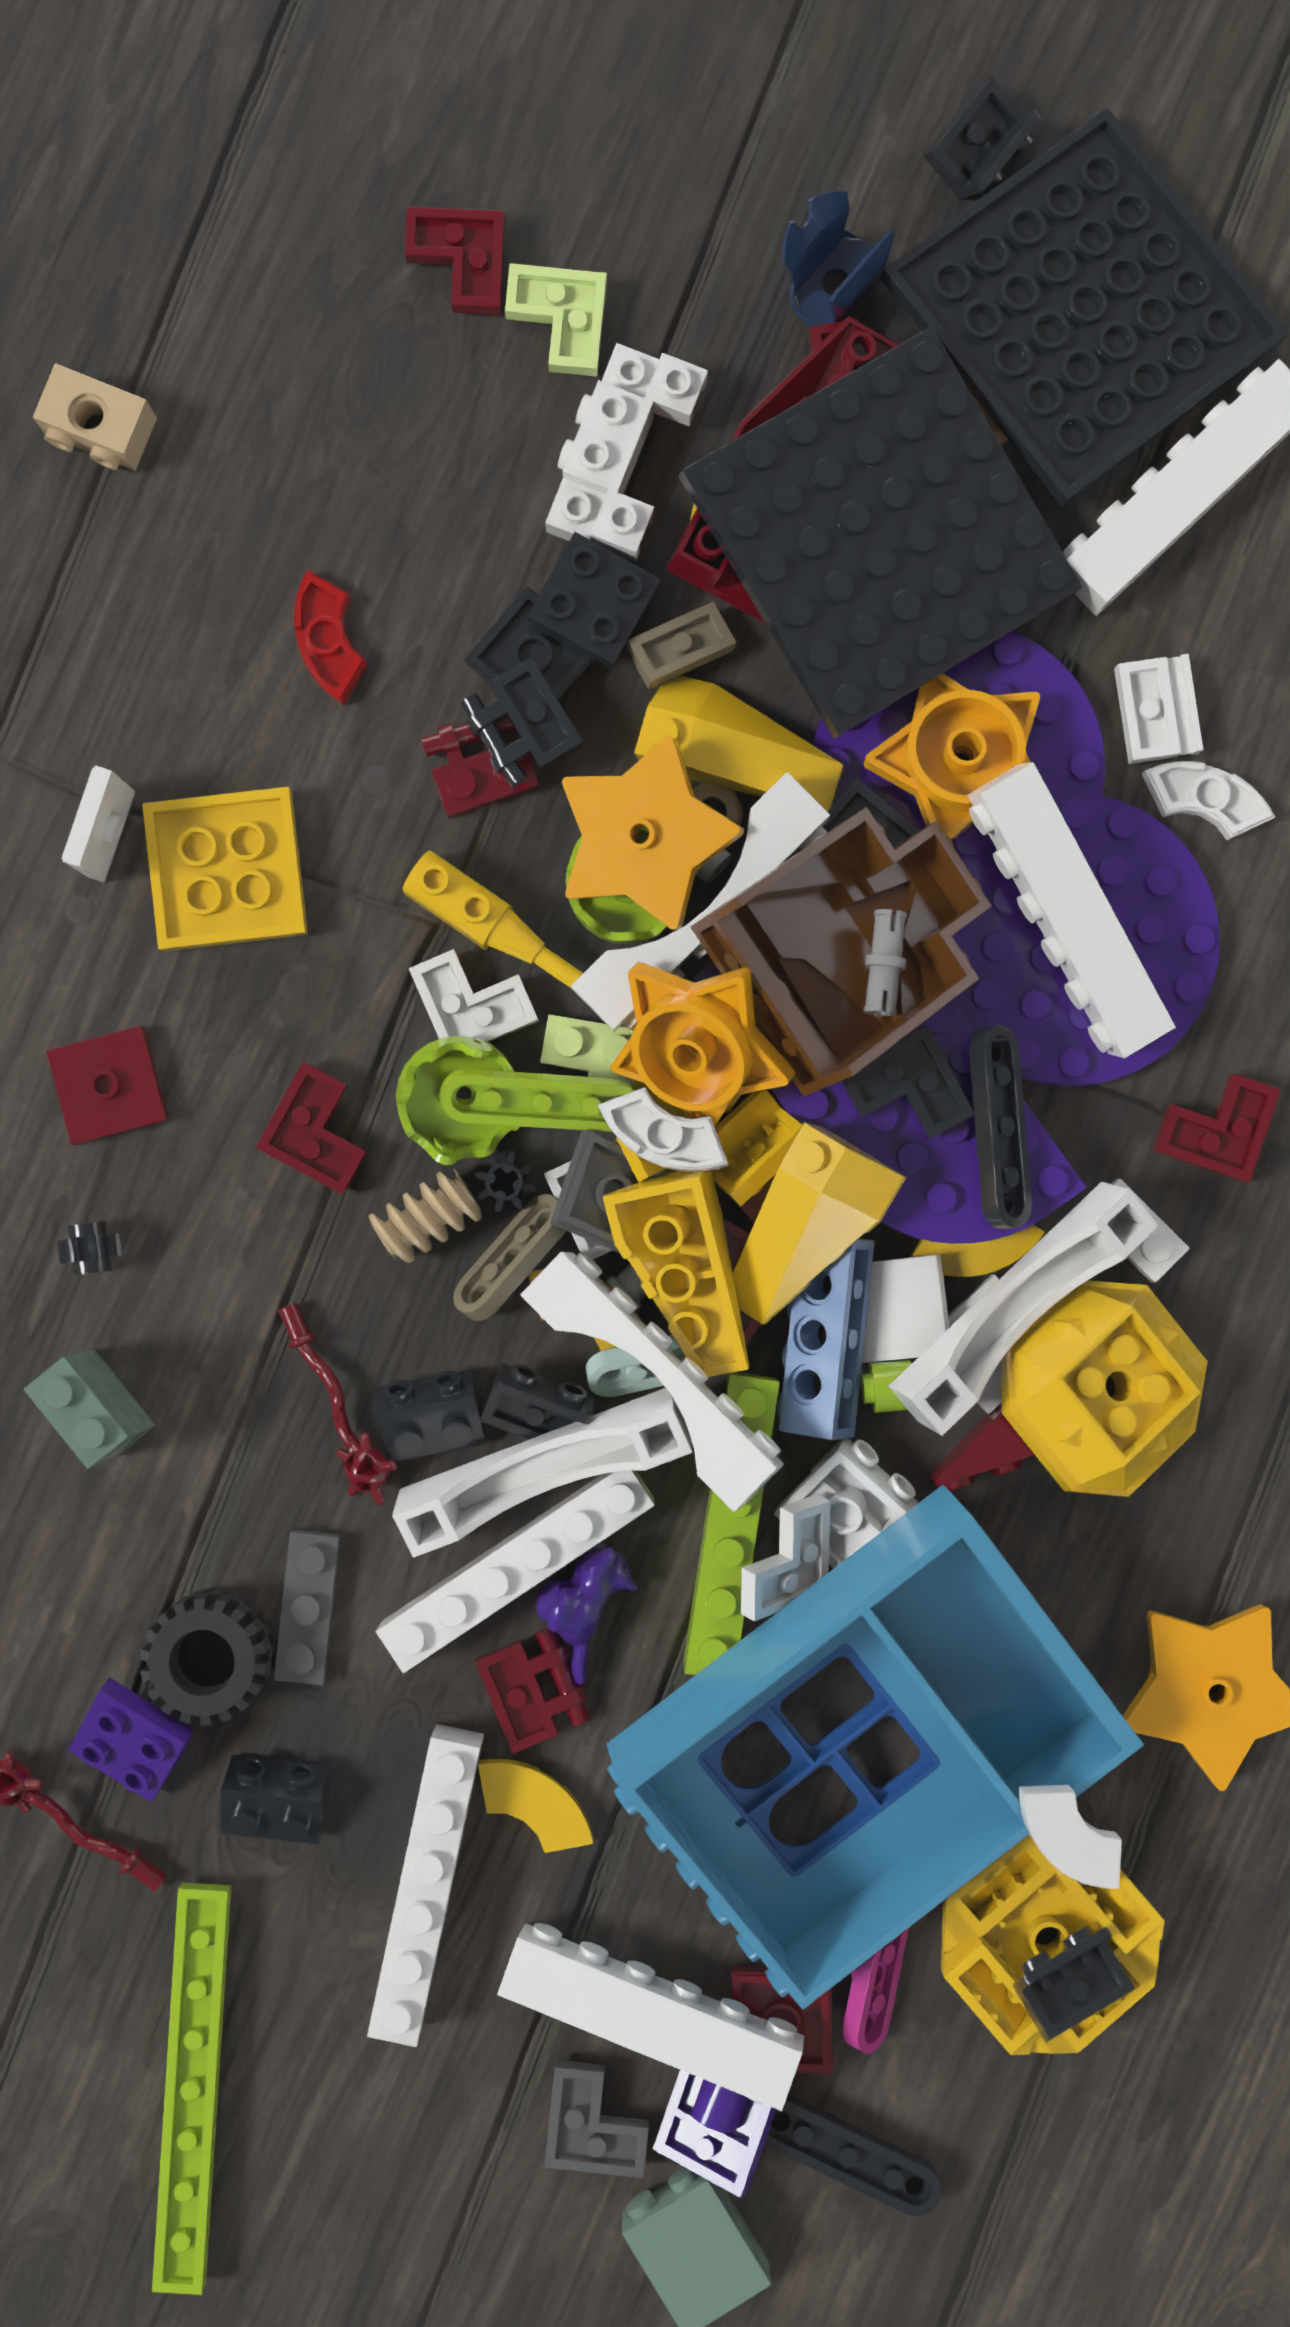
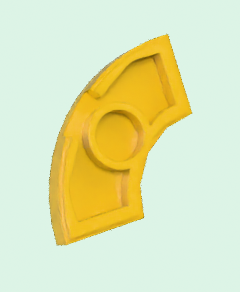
[910,1225,1045,1277]
[478,1759,594,1853]

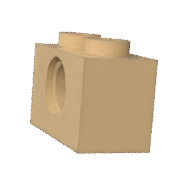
[33,363,157,471]

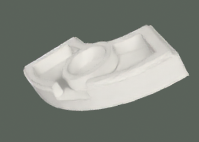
[1142,761,1275,840]
[598,1087,729,1172]
[1019,1785,1122,1889]

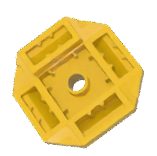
[999,1280,1208,1497]
[941,1834,1165,2055]

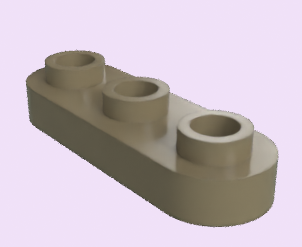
[453,1194,566,1321]

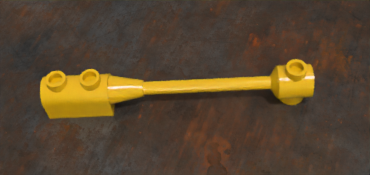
[402,850,741,1114]

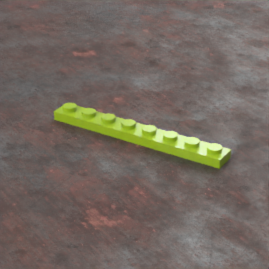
[152,1882,232,2295]

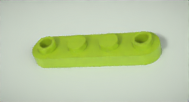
[440,1069,636,1132]

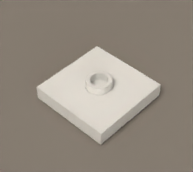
[62,765,136,883]

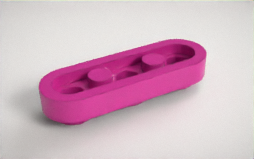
[842,1928,909,2054]

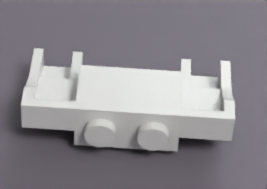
[545,343,708,561]

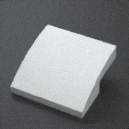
[862,1254,950,1363]

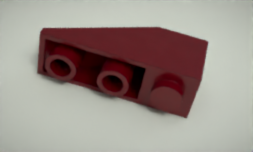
[929,1403,1035,1491]

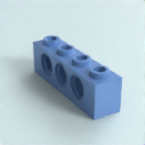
[777,1238,875,1440]

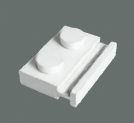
[1114,654,1203,764]

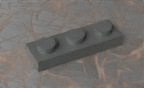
[274,1529,342,1685]

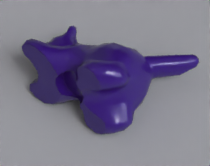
[536,1540,638,1684]

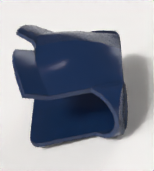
[782,191,895,326]

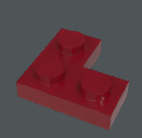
[405,207,505,315]
[255,1061,368,1195]
[1152,1074,1281,1183]

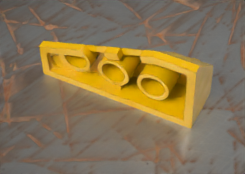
[634,676,844,811]
[733,1123,906,1324]
[603,1170,750,1377]

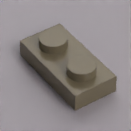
[626,601,737,690]

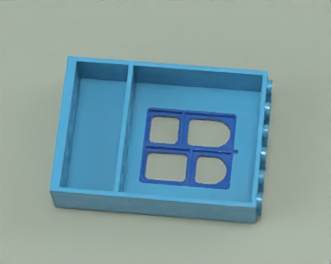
[606,1485,1144,2009]

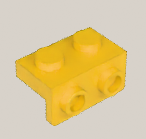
[711,1090,803,1207]

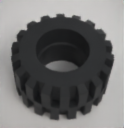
[140,1588,276,1725]

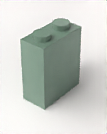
[23,1349,156,1469]
[622,2166,771,2327]

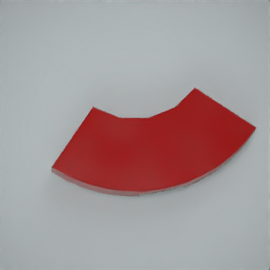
[294,569,368,706]

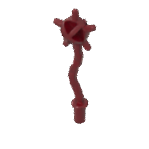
[278,1302,397,1505]
[0,1752,167,1892]

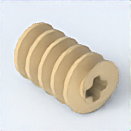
[369,1165,482,1263]

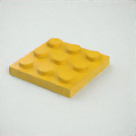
[142,787,308,952]

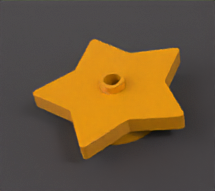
[864,673,1040,841]
[562,736,744,930]
[610,962,795,1128]
[1122,1604,1290,1791]

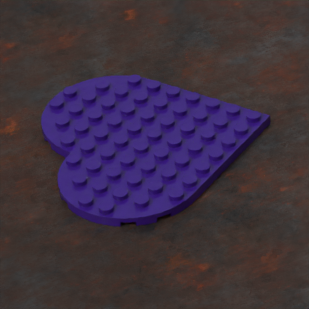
[813,631,1220,1087]

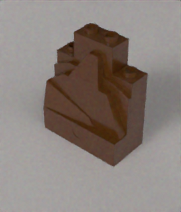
[690,807,991,1097]

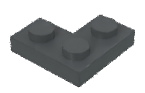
[544,2060,649,2178]

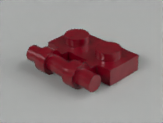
[421,717,540,819]
[475,1627,591,1754]

